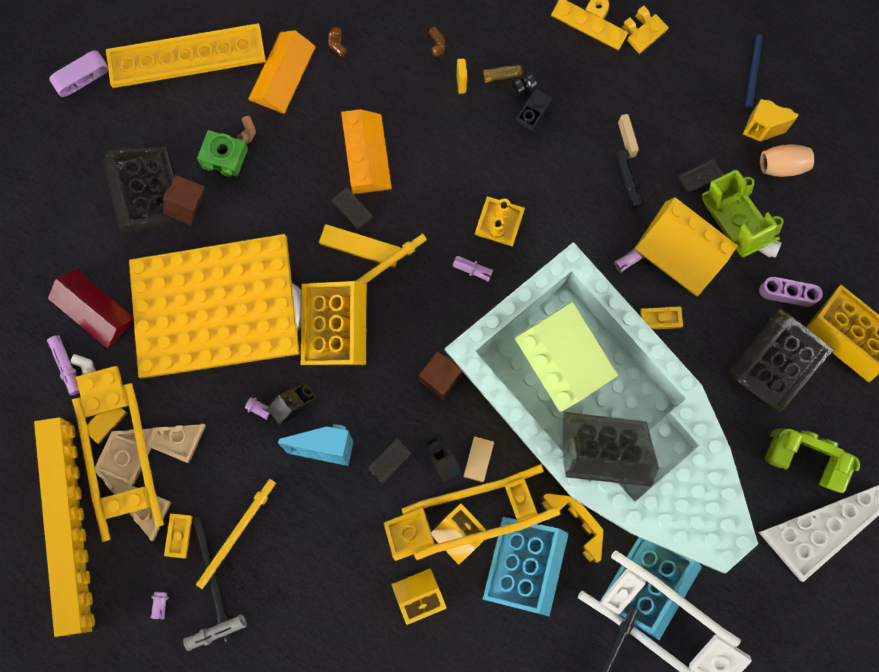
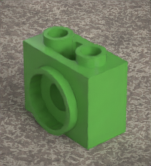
[197,130,248,177]

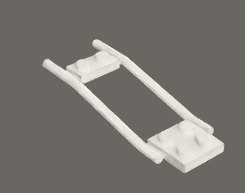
[578,551,752,672]

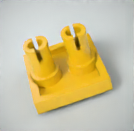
[475,196,525,247]

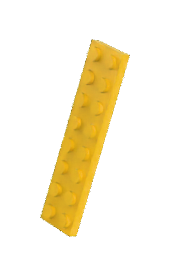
[106,23,266,88]

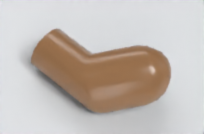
[238,116,256,144]

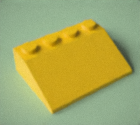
[634,197,738,297]
[301,281,367,365]
[805,285,879,382]

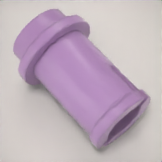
[245,397,271,420]
[151,592,169,619]

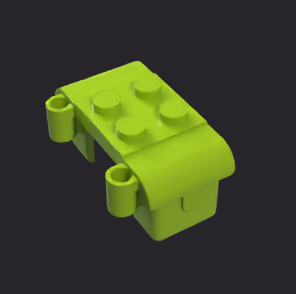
[702,170,783,257]
[765,428,860,493]

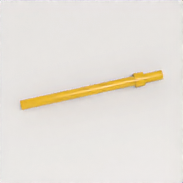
[355,233,427,283]
[196,479,276,590]

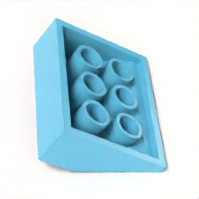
[278,424,353,466]
[483,517,569,617]
[600,537,702,640]

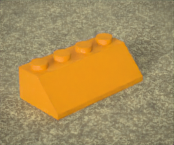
[341,109,392,194]

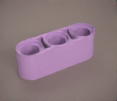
[50,51,108,97]
[759,277,823,307]

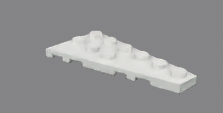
[759,485,879,582]

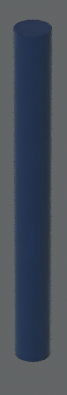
[745,34,763,108]

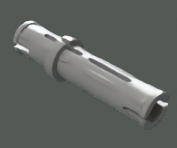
[183,614,247,651]

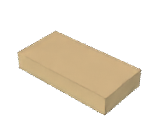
[618,114,639,158]
[464,437,494,482]

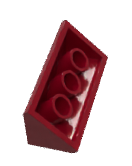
[48,269,134,349]

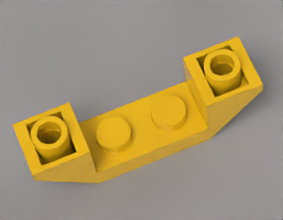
[541,494,603,563]

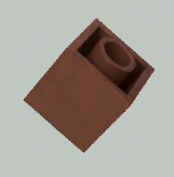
[162,175,204,225]
[419,352,462,399]

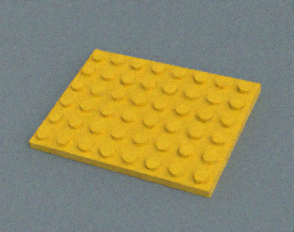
[129,234,299,379]

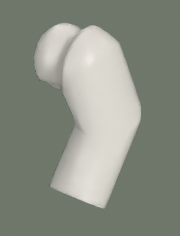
[71,354,96,375]

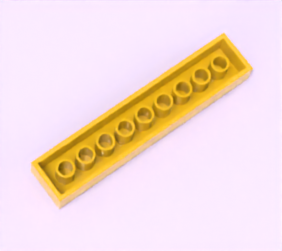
[34,417,95,637]

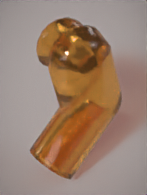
[328,27,347,57]
[429,27,445,56]

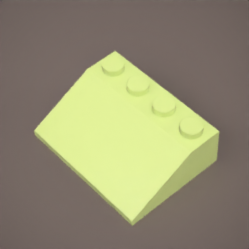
[515,301,618,412]

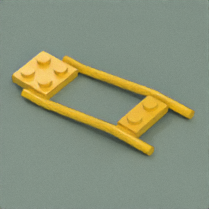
[72,366,164,542]
[384,464,560,561]

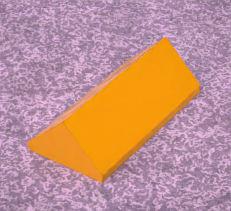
[248,30,316,114]

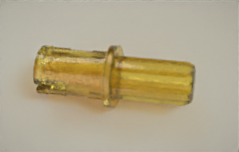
[483,65,522,82]

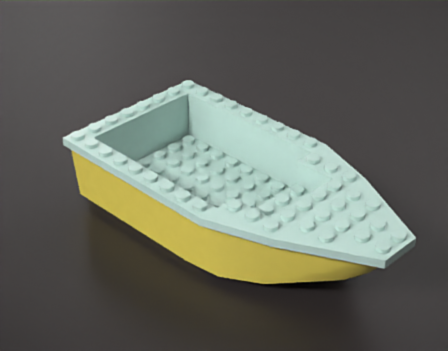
[445,242,758,573]

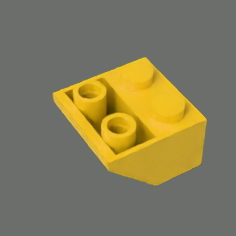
[743,99,798,142]
[431,504,486,565]
[391,568,446,625]

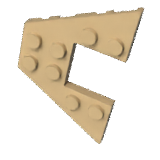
[95,424,206,541]

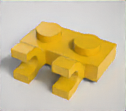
[622,6,669,54]

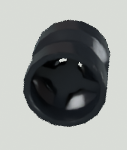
[512,73,538,98]

